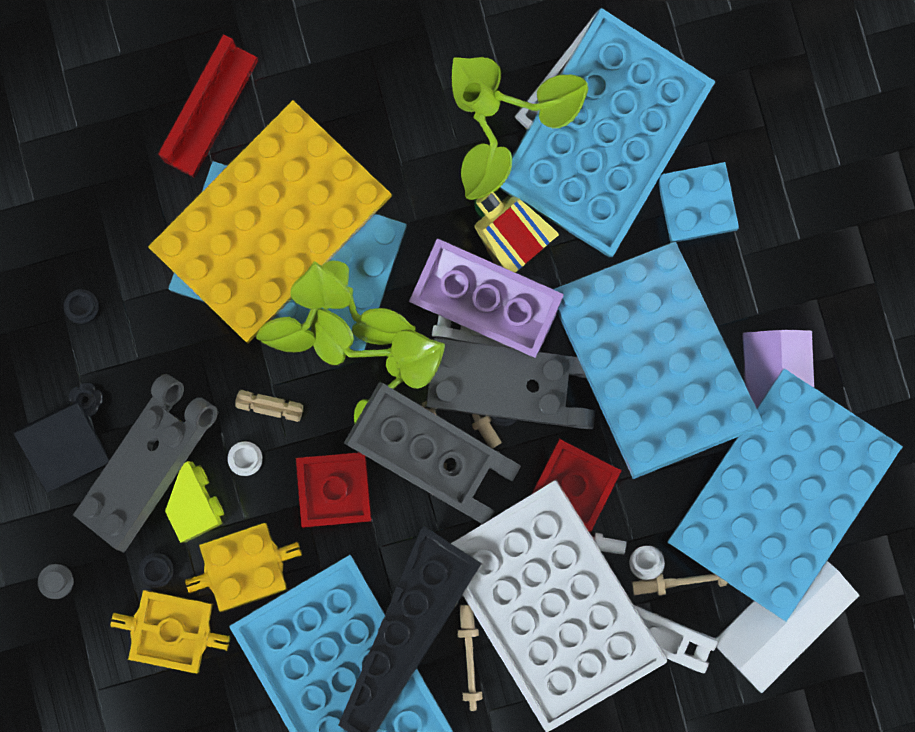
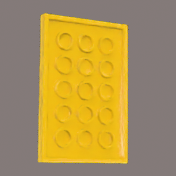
[148,100,392,343]

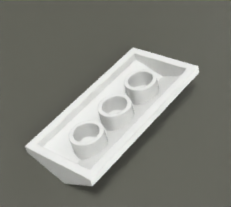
[715,561,859,693]

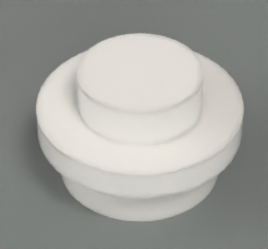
[228,441,263,476]
[629,546,665,580]

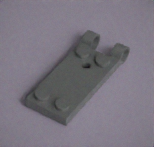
[425,338,595,429]
[73,374,217,553]
[344,382,521,524]

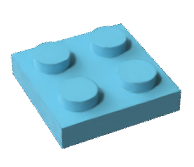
[658,162,739,243]

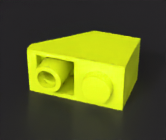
[165,461,224,543]

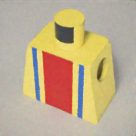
[475,192,559,273]

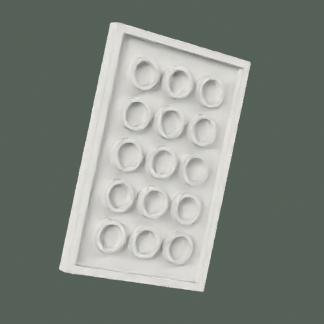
[451,479,667,732]

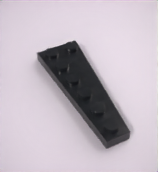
[338,526,483,732]

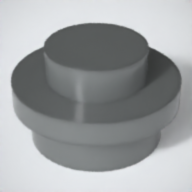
[38,564,74,599]

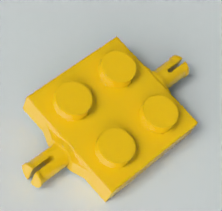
[185,523,302,612]
[111,590,230,674]

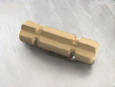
[235,390,303,422]

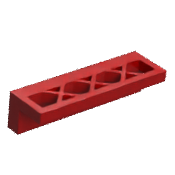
[158,34,258,178]

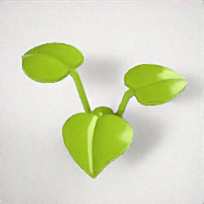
[452,57,588,200]
[256,261,415,352]
[311,308,445,423]

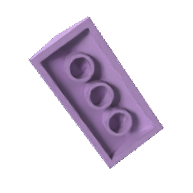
[409,239,564,358]
[742,330,814,408]

